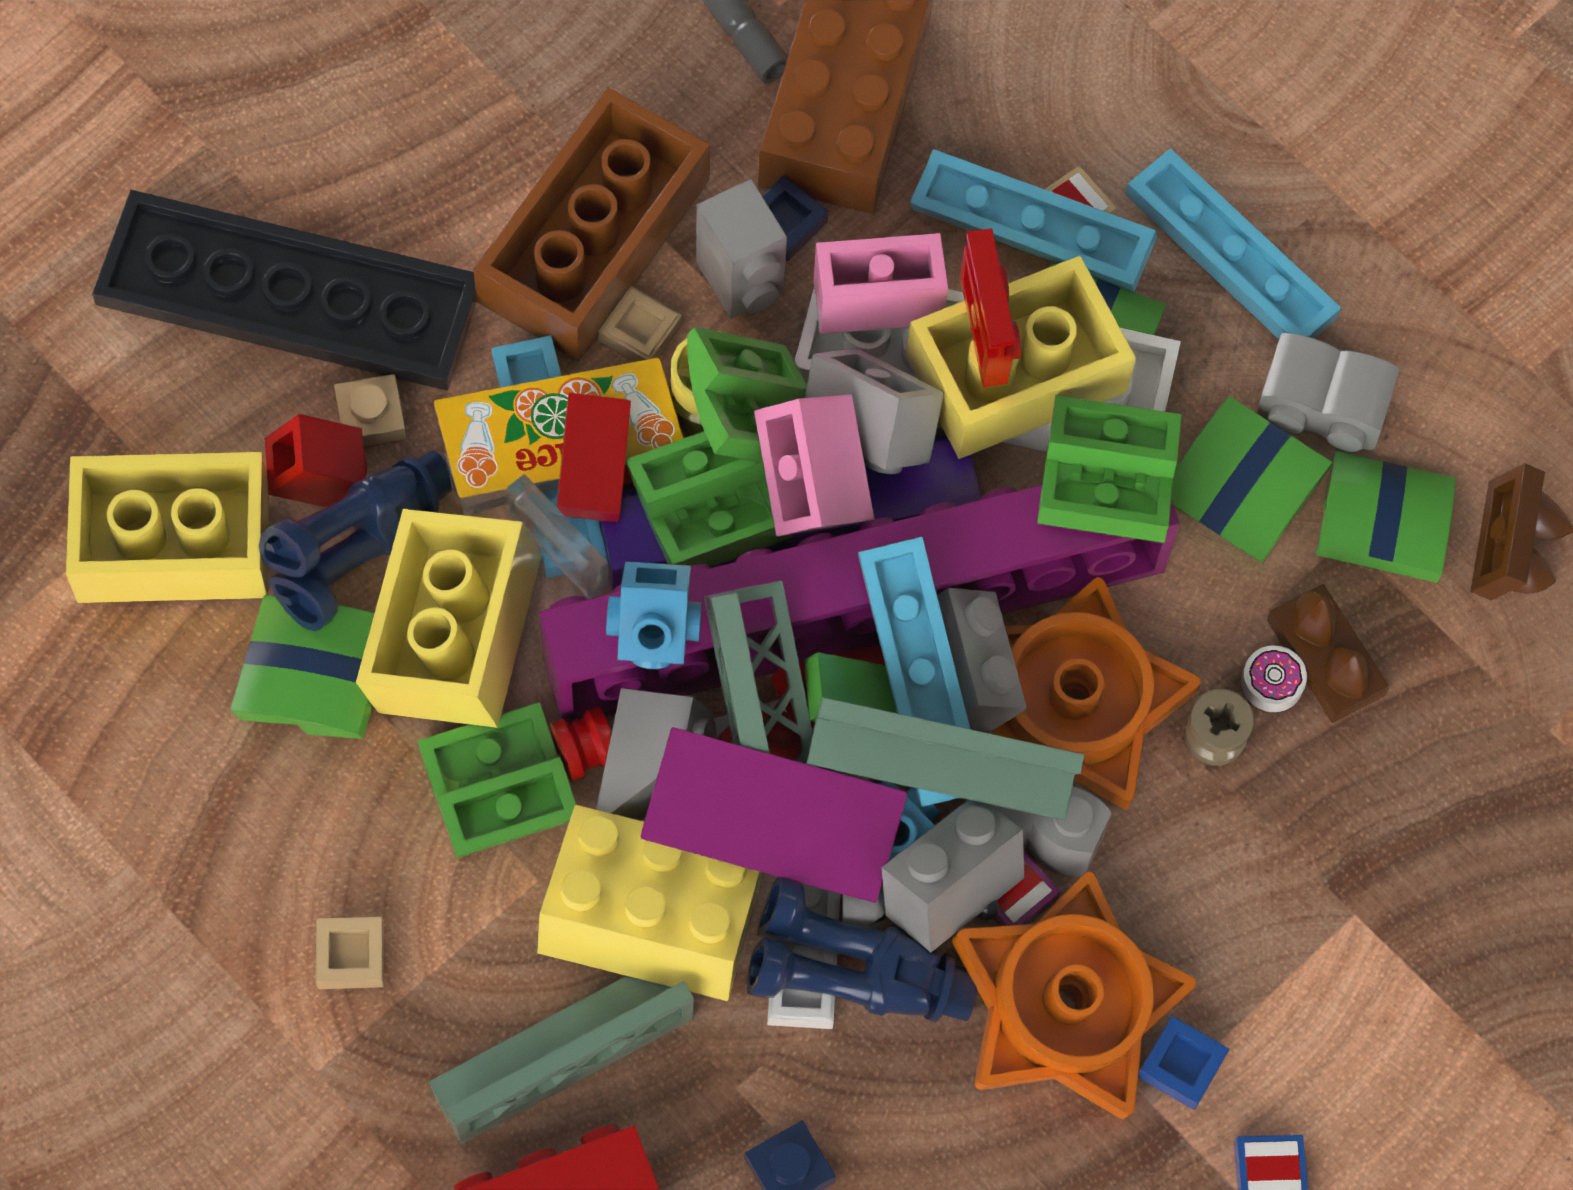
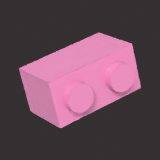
[813,233,948,334]
[754,394,875,537]

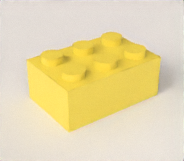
[906,256,1136,459]
[66,452,269,603]
[356,509,542,728]
[537,805,762,1001]

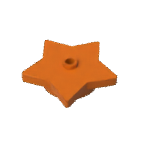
[990,577,1201,810]
[952,871,1197,1119]

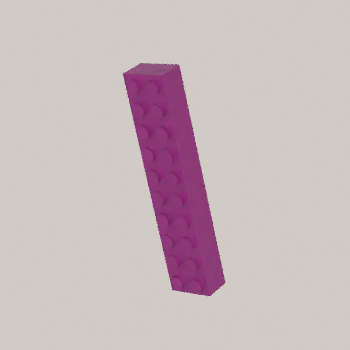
[539,483,1180,722]

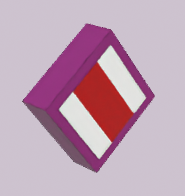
[994,851,1061,926]

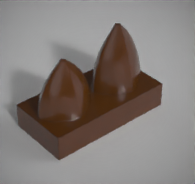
[1470,463,1573,600]
[1267,584,1390,723]

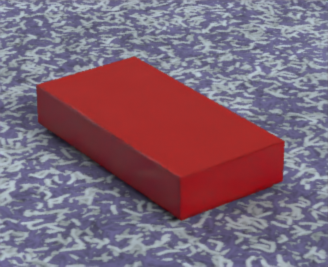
[555,393,631,523]

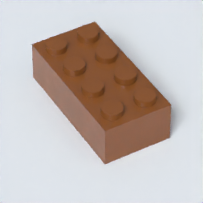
[758,0,933,214]
[473,87,710,361]

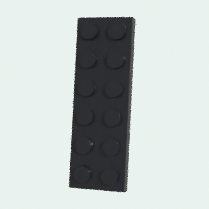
[92,189,477,391]

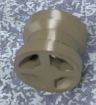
[1184,689,1254,766]

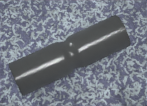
[702,0,788,83]

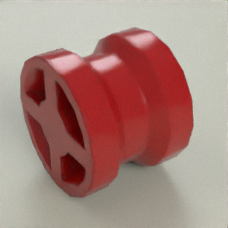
[550,706,612,783]

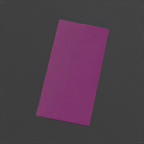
[640,727,907,903]

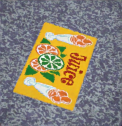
[434,358,683,498]

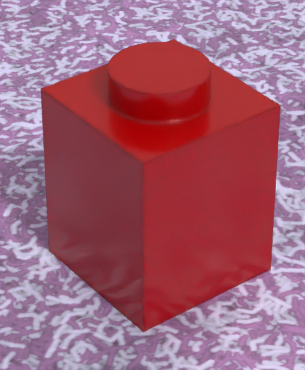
[264,414,368,507]

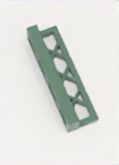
[704,581,820,768]
[806,697,1085,820]
[429,976,694,1145]

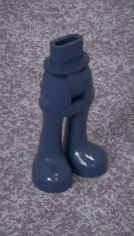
[259,451,452,631]
[747,877,977,1022]

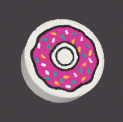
[1241,645,1307,712]

